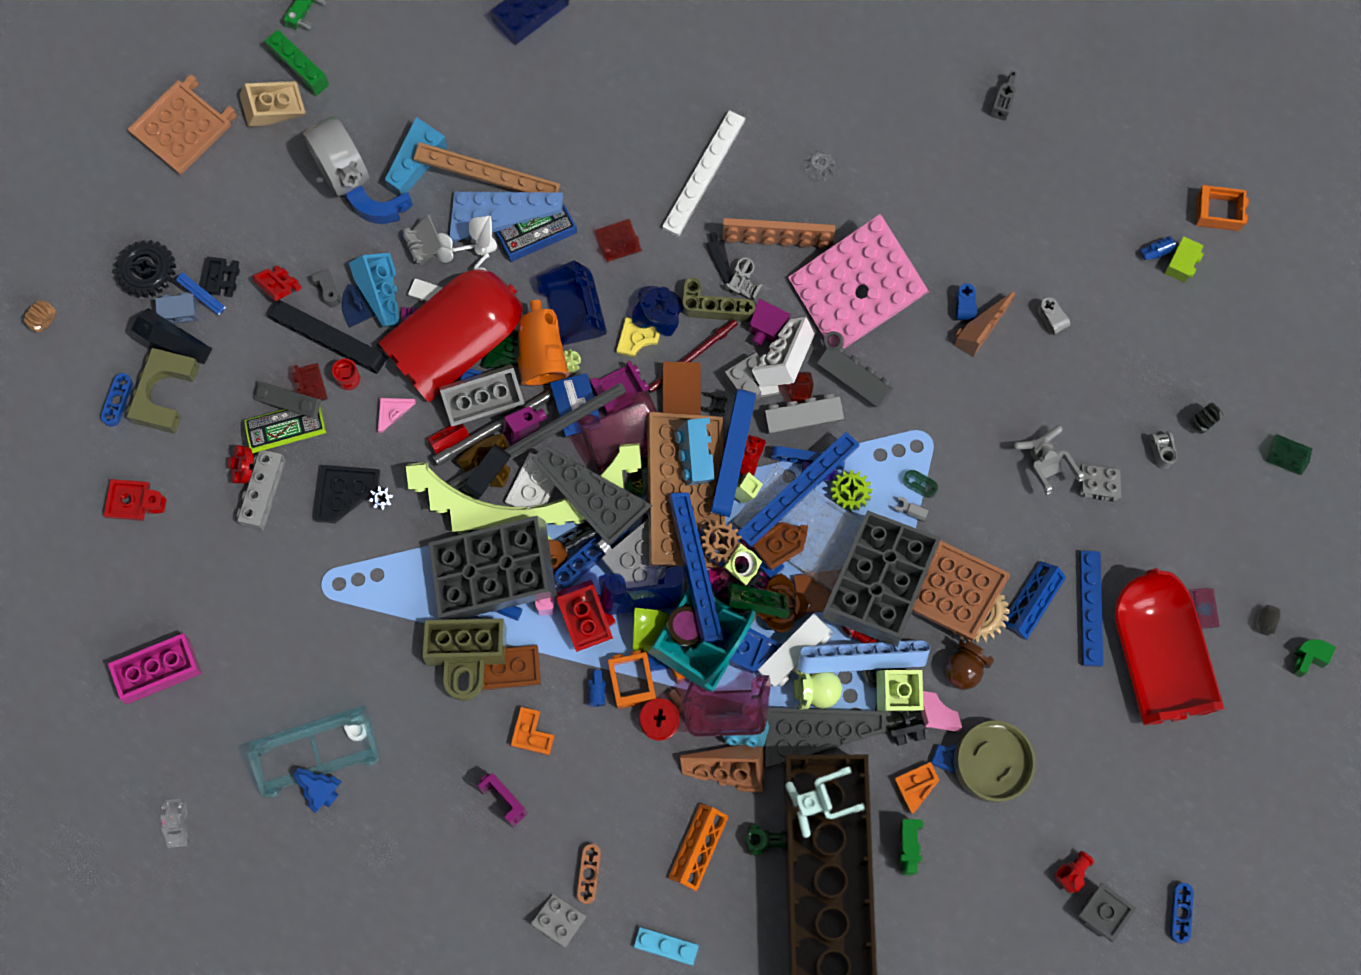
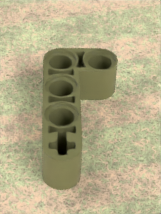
[683,278,756,322]

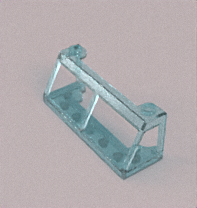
[247,705,380,798]

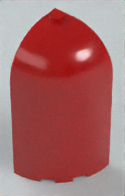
[378,270,523,402]
[1115,568,1225,725]

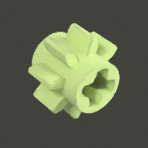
[564,349,581,373]

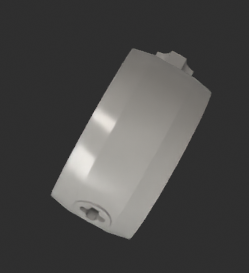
[302,116,370,197]

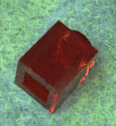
[788,372,814,402]

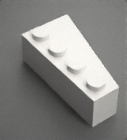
[758,614,834,687]

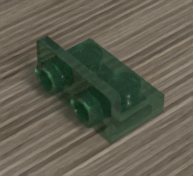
[1266,434,1313,475]

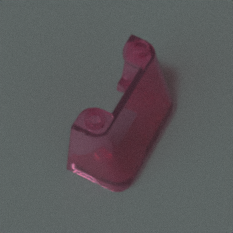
[577,390,657,472]
[682,675,771,737]

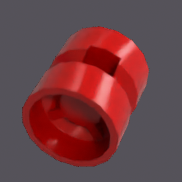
[332,358,361,390]

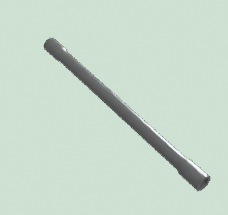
[432,372,581,467]

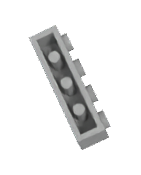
[764,394,844,434]
[236,450,286,531]

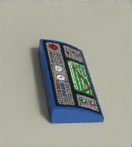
[496,204,577,262]

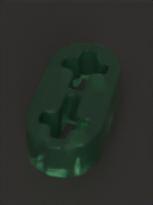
[903,470,938,498]

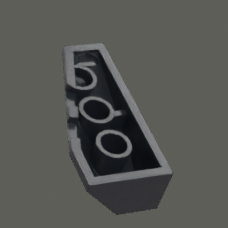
[131,308,213,364]

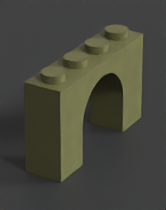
[126,348,200,434]

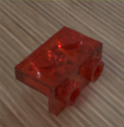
[292,363,328,401]

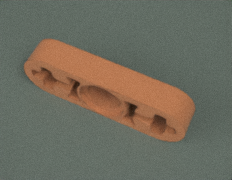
[577,844,601,905]

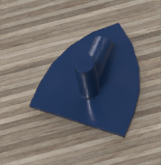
[342,284,376,328]

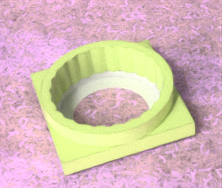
[724,544,762,585]

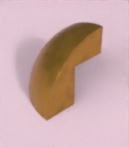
[457,434,510,488]

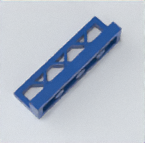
[1003,561,1066,640]

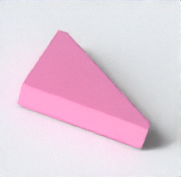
[378,398,416,433]

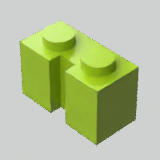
[1164,236,1204,283]

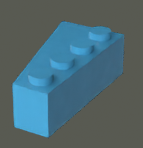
[385,117,447,196]

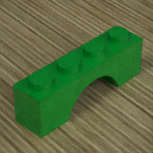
[265,30,329,96]

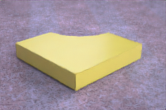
[616,317,662,358]

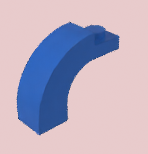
[345,186,413,224]

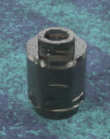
[1255,605,1281,636]

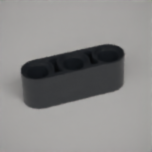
[462,444,511,500]

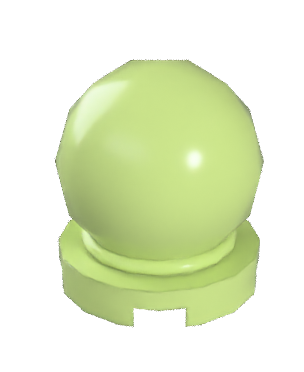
[794,670,843,710]

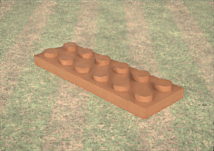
[722,218,835,249]

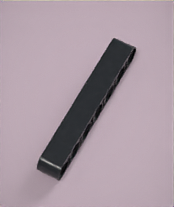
[267,300,388,374]

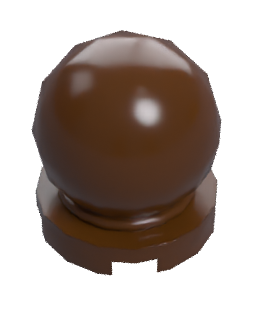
[944,639,994,690]

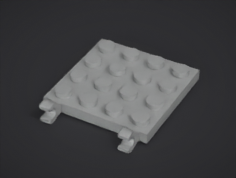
[596,510,710,611]

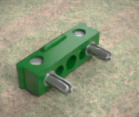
[284,0,327,30]

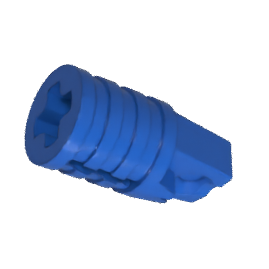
[1140,236,1176,260]
[588,670,606,707]

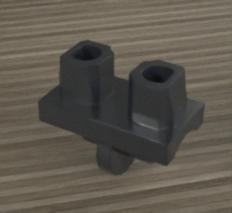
[888,711,928,746]

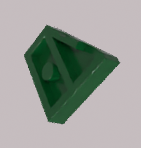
[483,337,519,369]

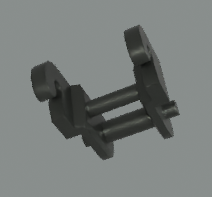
[701,392,728,414]

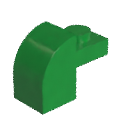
[1293,639,1336,678]

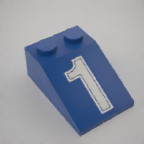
[550,373,602,438]

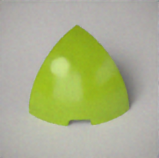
[633,608,670,653]

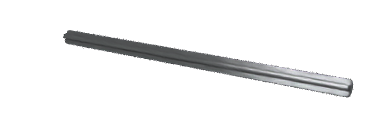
[424,383,626,506]

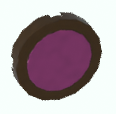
[666,606,701,646]

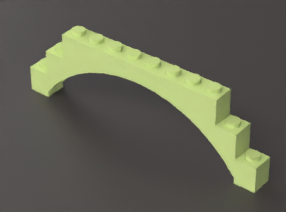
[406,443,642,534]

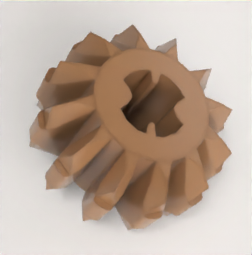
[24,300,57,333]

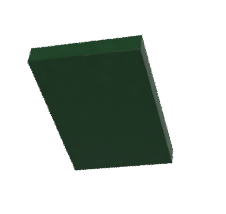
[727,583,789,618]

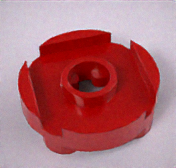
[227,445,253,484]

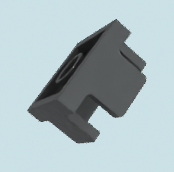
[1078,883,1137,942]

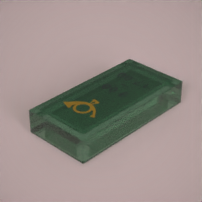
[625,456,648,498]

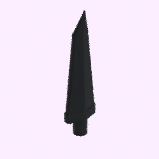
[707,232,732,284]

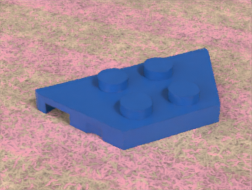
[716,612,783,674]

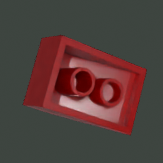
[556,579,613,652]

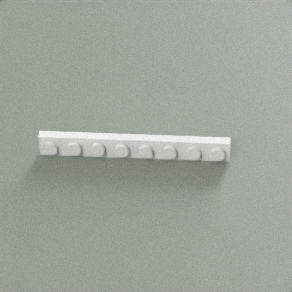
[662,111,745,238]

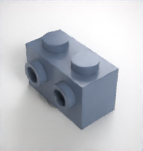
[155,292,199,324]

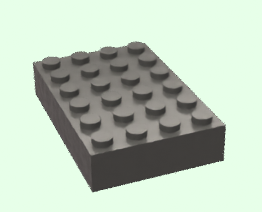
[823,510,941,647]
[428,516,557,620]

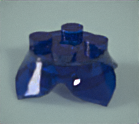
[632,286,683,336]

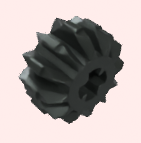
[1190,403,1223,434]

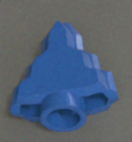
[294,768,342,813]

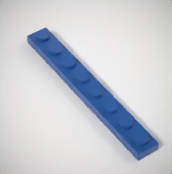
[737,432,860,549]
[668,492,723,643]

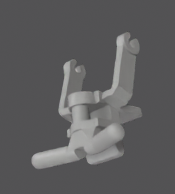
[1014,425,1084,495]

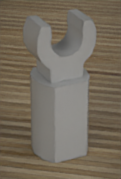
[894,497,929,522]

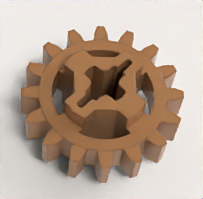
[700,520,742,564]

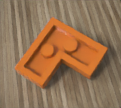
[511,707,555,756]

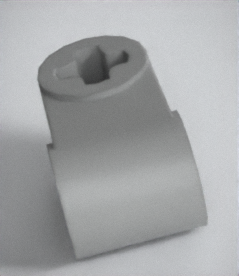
[1038,297,1070,335]
[1150,431,1177,469]

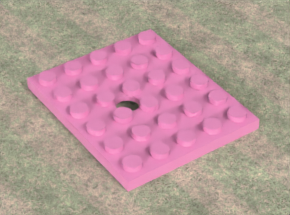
[788,214,930,349]

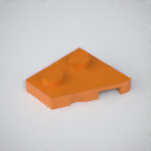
[894,762,939,815]

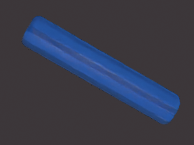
[176,273,225,315]

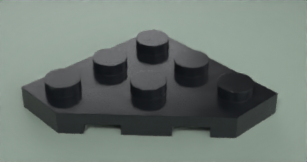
[315,465,381,523]

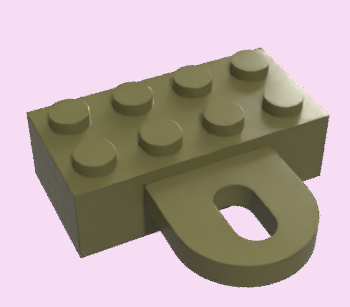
[423,618,507,701]

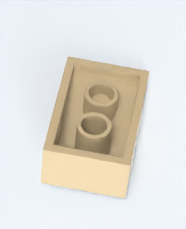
[239,82,306,127]

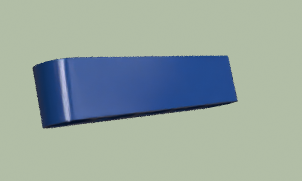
[555,528,630,589]

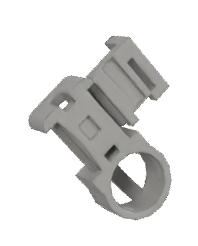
[724,258,762,301]

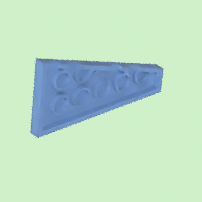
[450,192,564,244]

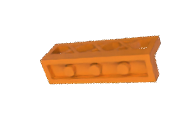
[668,804,729,891]

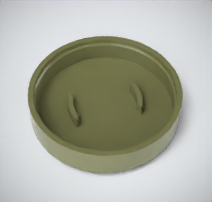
[953,721,1036,803]

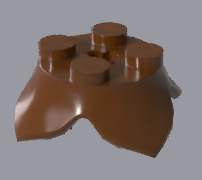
[756,573,811,633]

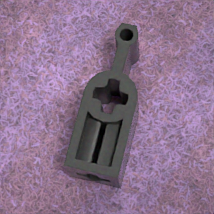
[990,70,1017,121]

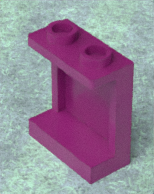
[590,361,649,418]
[477,773,528,827]

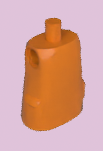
[518,300,569,386]

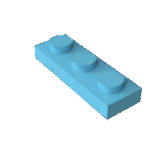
[634,927,699,966]

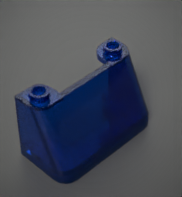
[536,260,607,346]
[598,566,685,615]

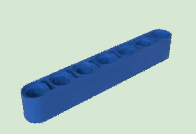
[710,389,756,517]

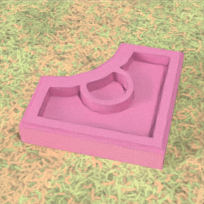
[921,691,962,732]

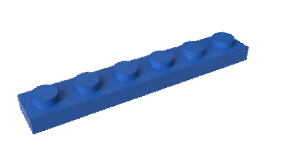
[1079,551,1104,667]

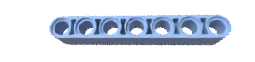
[797,640,931,673]

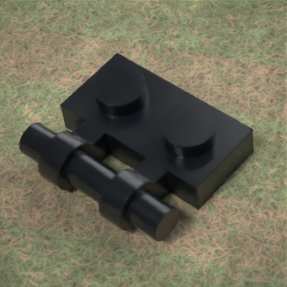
[201,257,240,297]
[558,521,599,551]

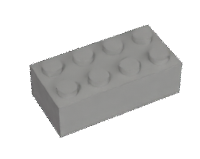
[439,364,525,427]

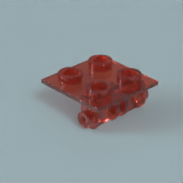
[595,219,642,262]

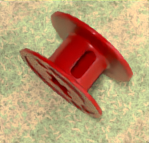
[640,698,679,741]

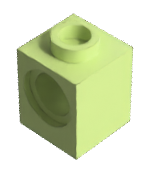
[735,472,763,504]

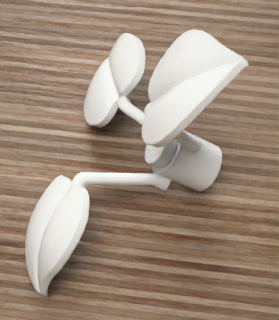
[435,216,497,270]

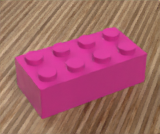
[108,633,202,704]

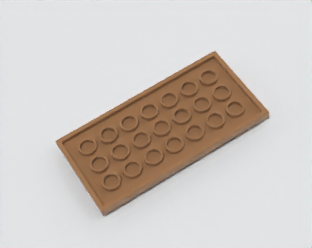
[647,412,726,569]

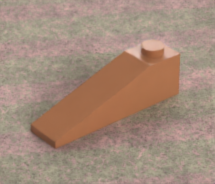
[955,292,1016,357]
[680,745,765,792]

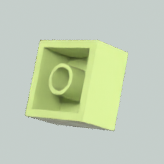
[876,670,924,711]

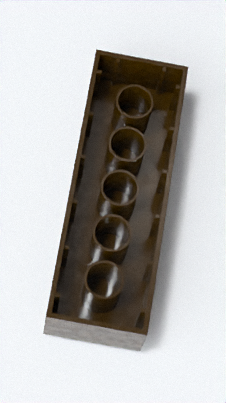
[783,754,877,975]

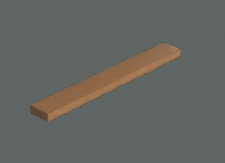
[414,142,560,193]

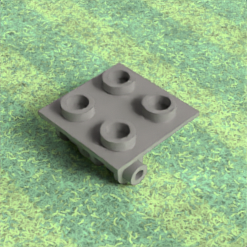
[403,215,443,267]
[1080,464,1121,502]
[531,894,586,948]

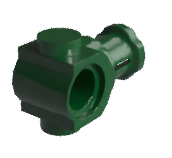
[745,825,786,856]

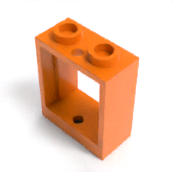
[1196,185,1249,231]
[608,650,656,709]

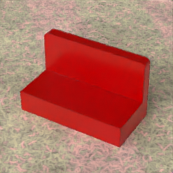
[427,423,473,454]

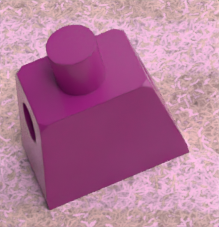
[749,299,791,347]
[502,406,547,446]

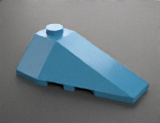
[349,253,399,327]

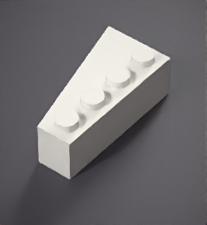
[752,317,814,387]

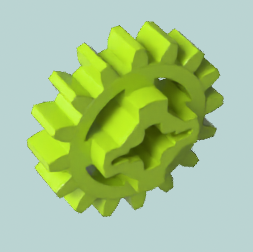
[830,470,872,512]

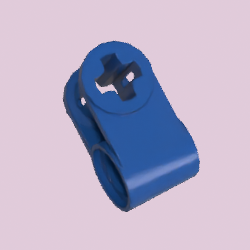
[956,283,977,320]

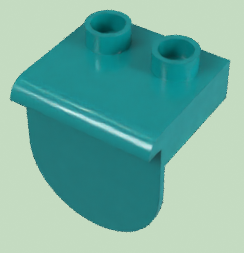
[648,587,756,692]

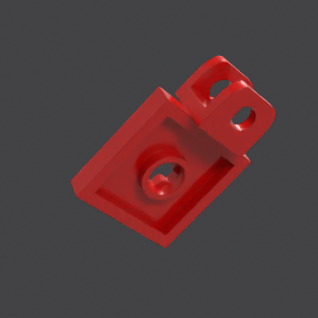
[104,479,167,521]

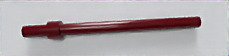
[648,319,738,393]

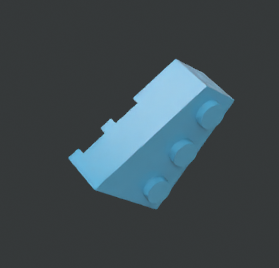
[675,417,714,486]

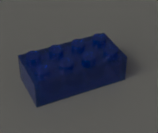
[491,0,569,46]

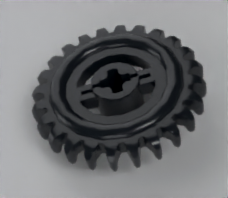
[114,240,177,298]

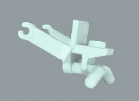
[786,767,864,838]

